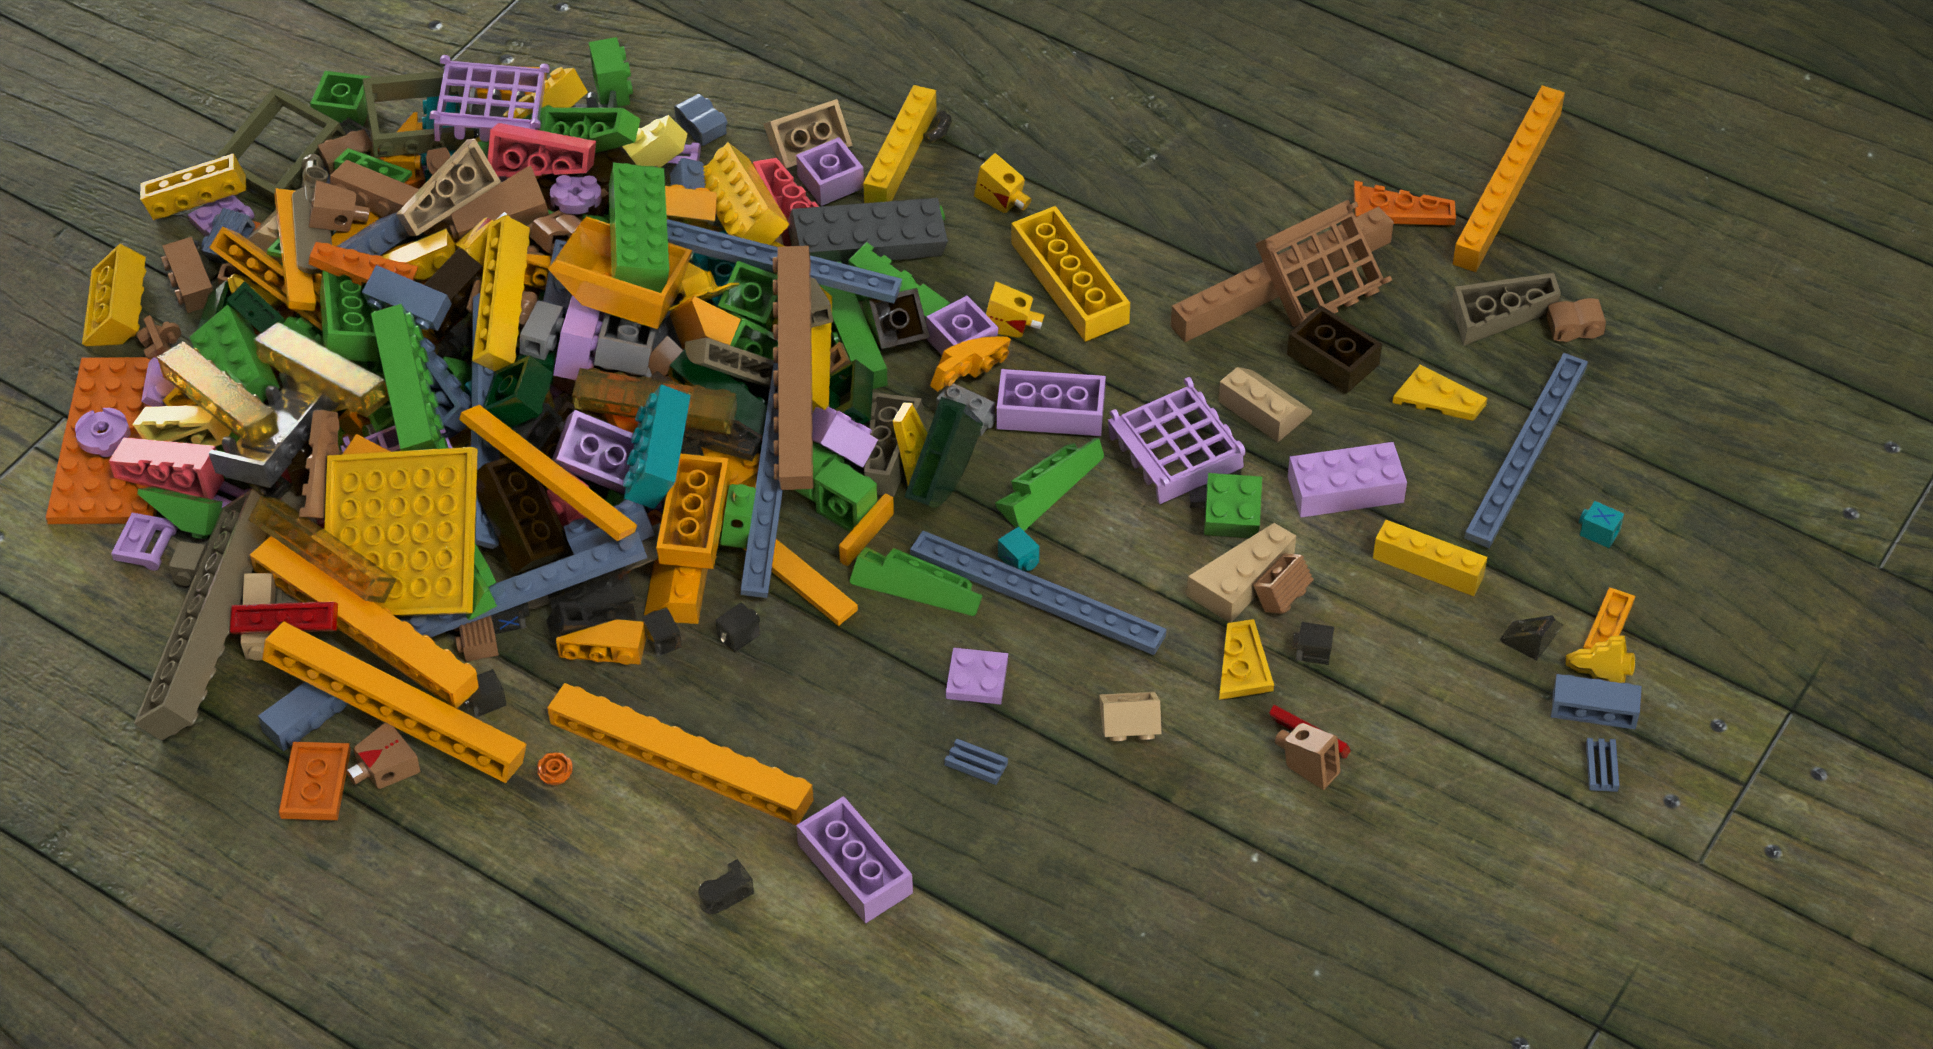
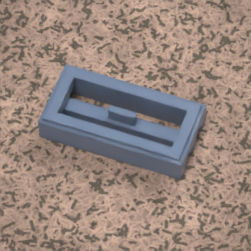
[1586,738,1619,792]
[945,739,1008,785]

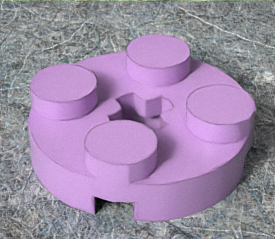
[550,175,602,214]
[75,408,131,457]

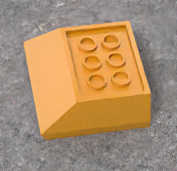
[548,216,692,329]

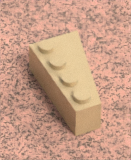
[396,139,501,236]
[1187,523,1296,623]

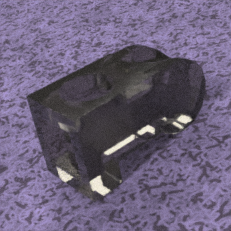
[698,859,754,914]

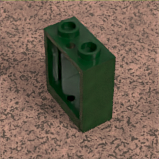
[227,281,285,340]
[829,359,874,425]

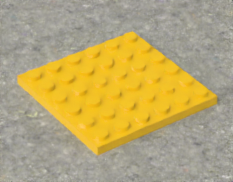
[323,447,478,616]

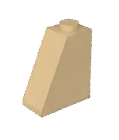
[241,573,276,661]

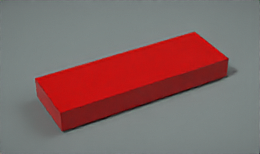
[1269,705,1351,759]

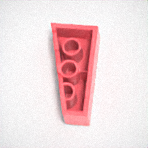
[487,123,596,177]
[753,158,819,247]
[109,438,224,499]

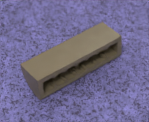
[685,337,774,389]

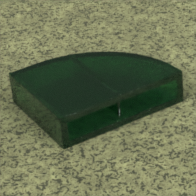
[904,397,983,508]

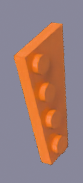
[308,242,418,286]

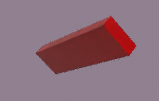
[230,602,338,634]

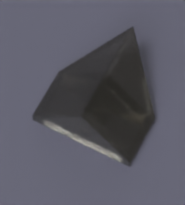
[1500,615,1563,661]

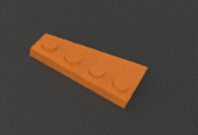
[1354,180,1456,225]

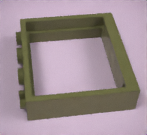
[363,71,474,158]
[213,87,346,202]

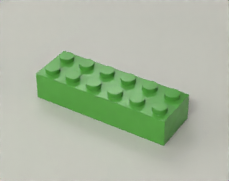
[609,163,669,293]
[371,303,448,451]

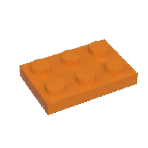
[279,742,351,820]

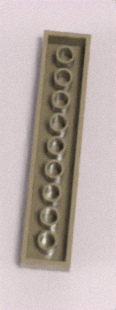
[134,489,278,741]

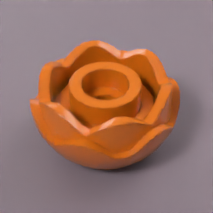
[537,753,572,785]

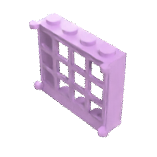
[429,55,550,142]
[1108,377,1245,504]

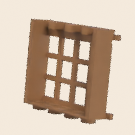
[1255,200,1392,327]

